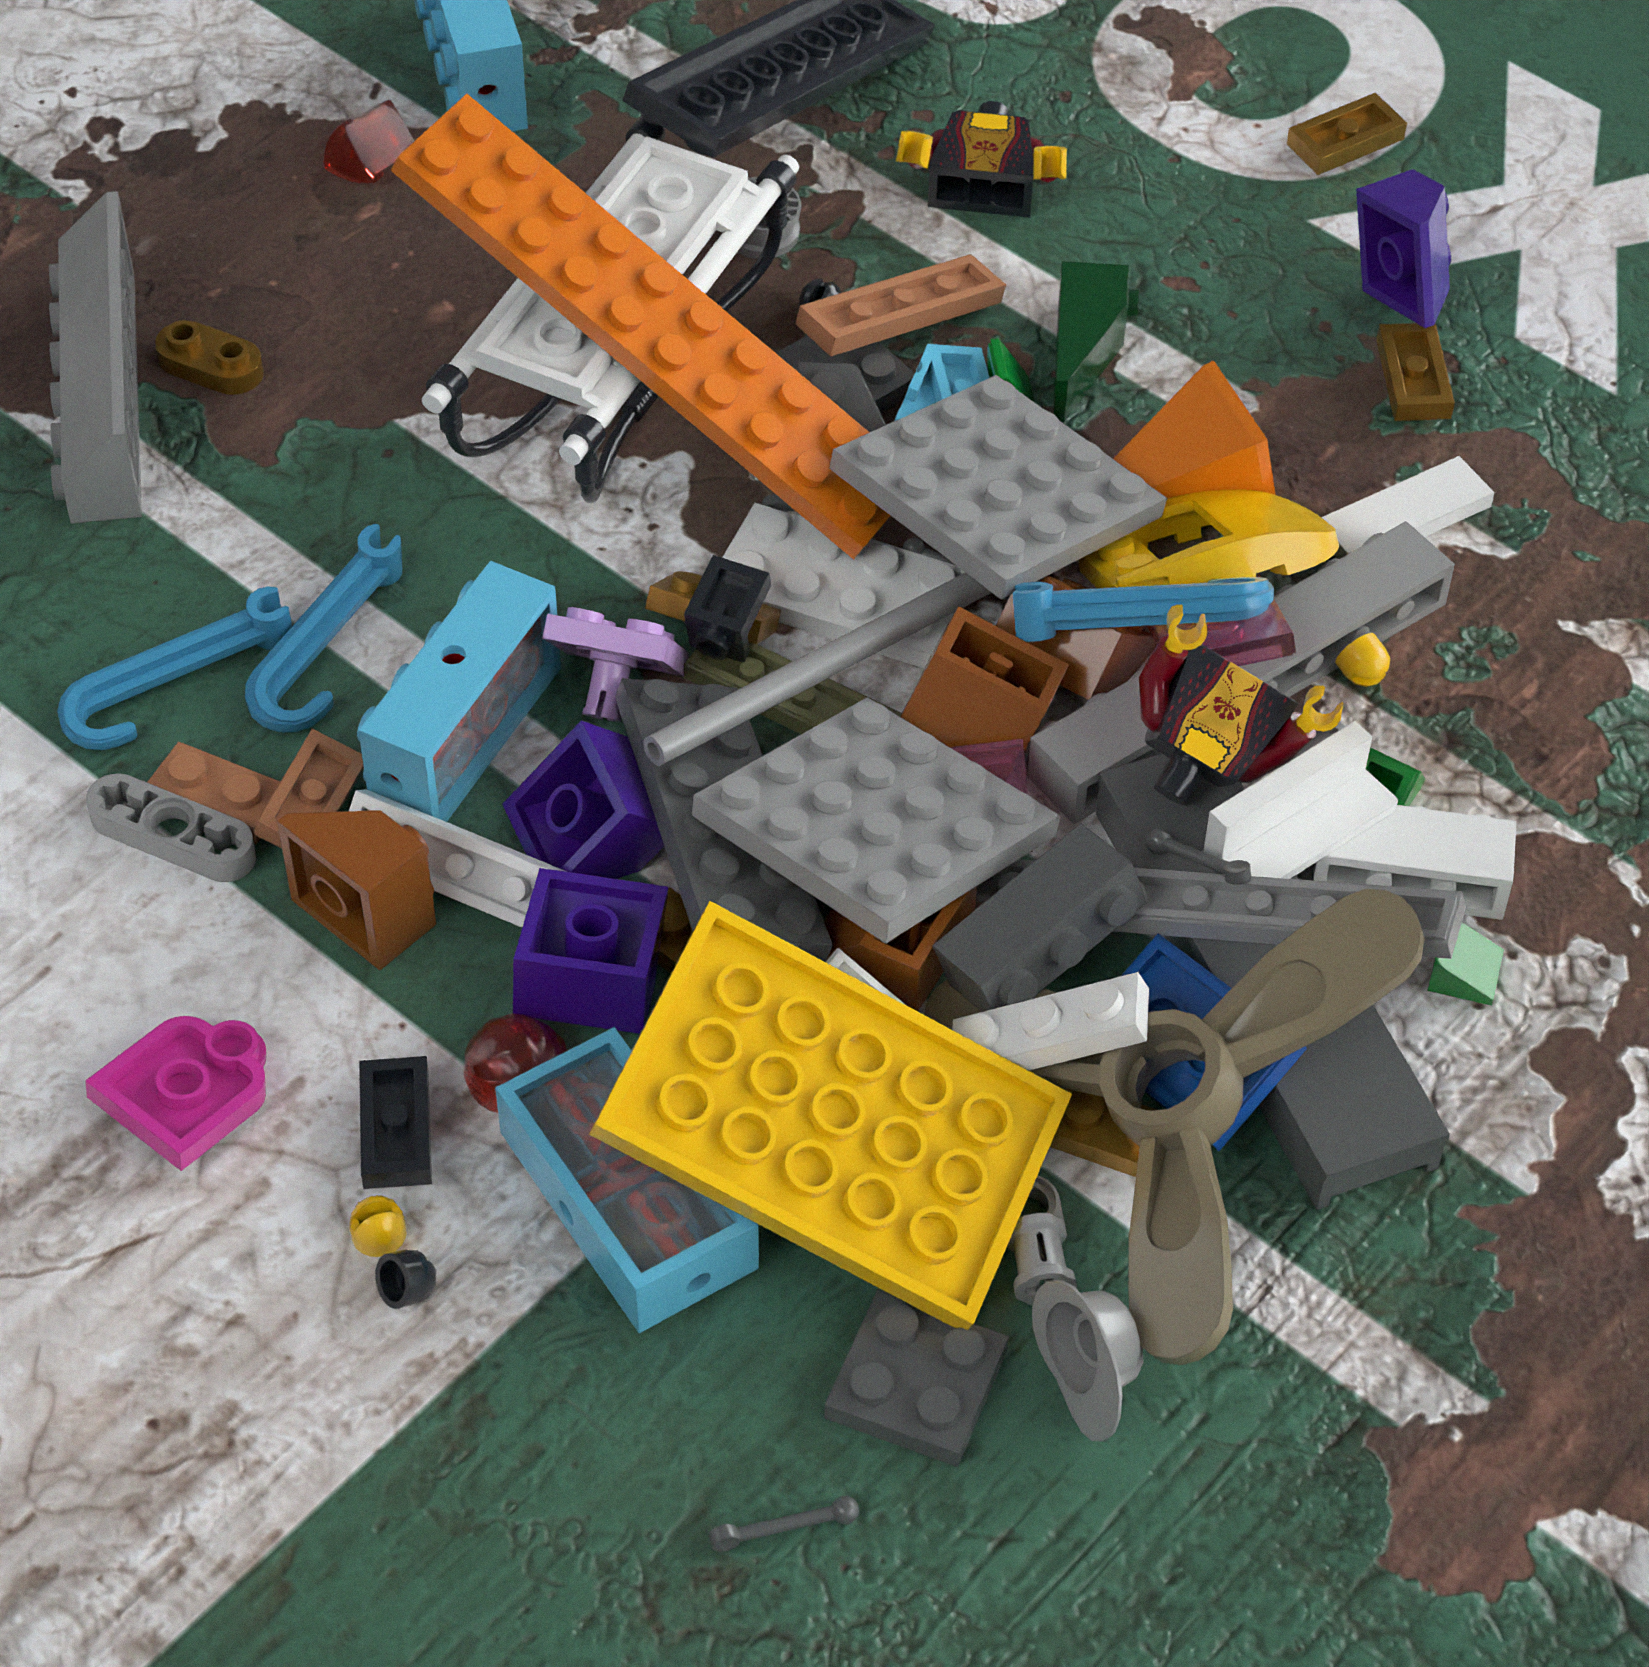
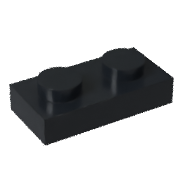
[359,1056,432,1189]

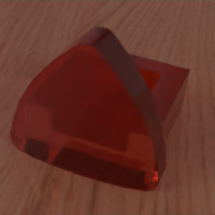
[323,99,414,183]

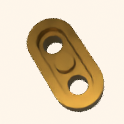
[155,320,264,395]

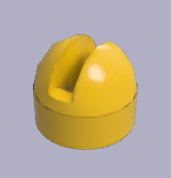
[1335,633,1390,687]
[349,1195,406,1257]

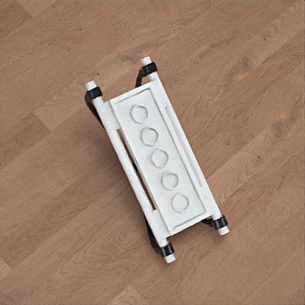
[422,116,799,503]

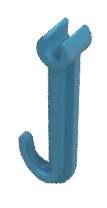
[245,524,403,733]
[1013,577,1274,642]
[57,586,292,750]

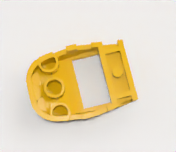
[1078,490,1339,589]

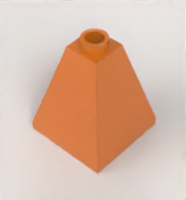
[1113,360,1276,499]

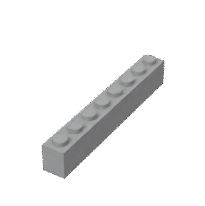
[1027,521,1455,824]

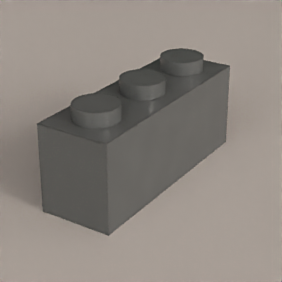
[932,823,1147,1012]

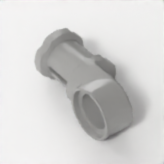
[1007,1175,1077,1305]

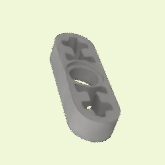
[86,774,256,882]

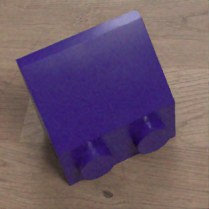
[1356,169,1452,328]
[502,720,664,879]
[513,868,668,1034]

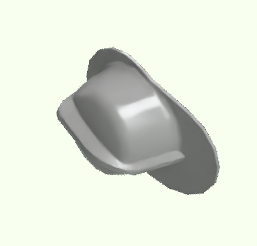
[1032,1280,1143,1442]

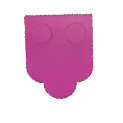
[85,1016,266,1171]

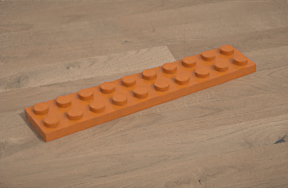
[391,94,891,560]

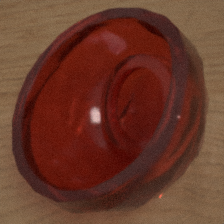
[463,1013,568,1113]

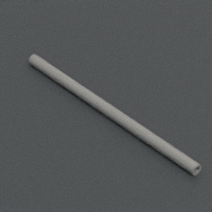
[643,572,992,766]

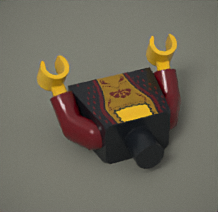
[896,101,1067,218]
[1139,605,1343,806]

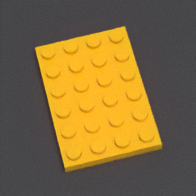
[589,901,1072,1330]

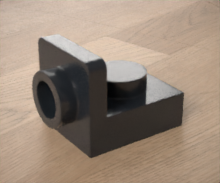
[684,555,771,663]

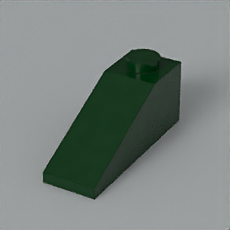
[1053,261,1139,422]

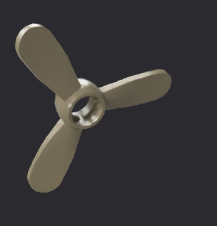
[924,889,1425,1365]

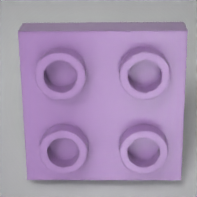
[542,607,689,722]

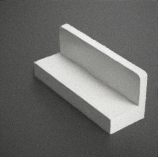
[1203,721,1398,879]

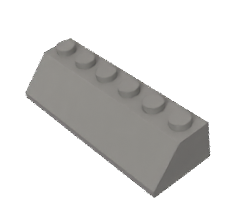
[49,191,142,524]

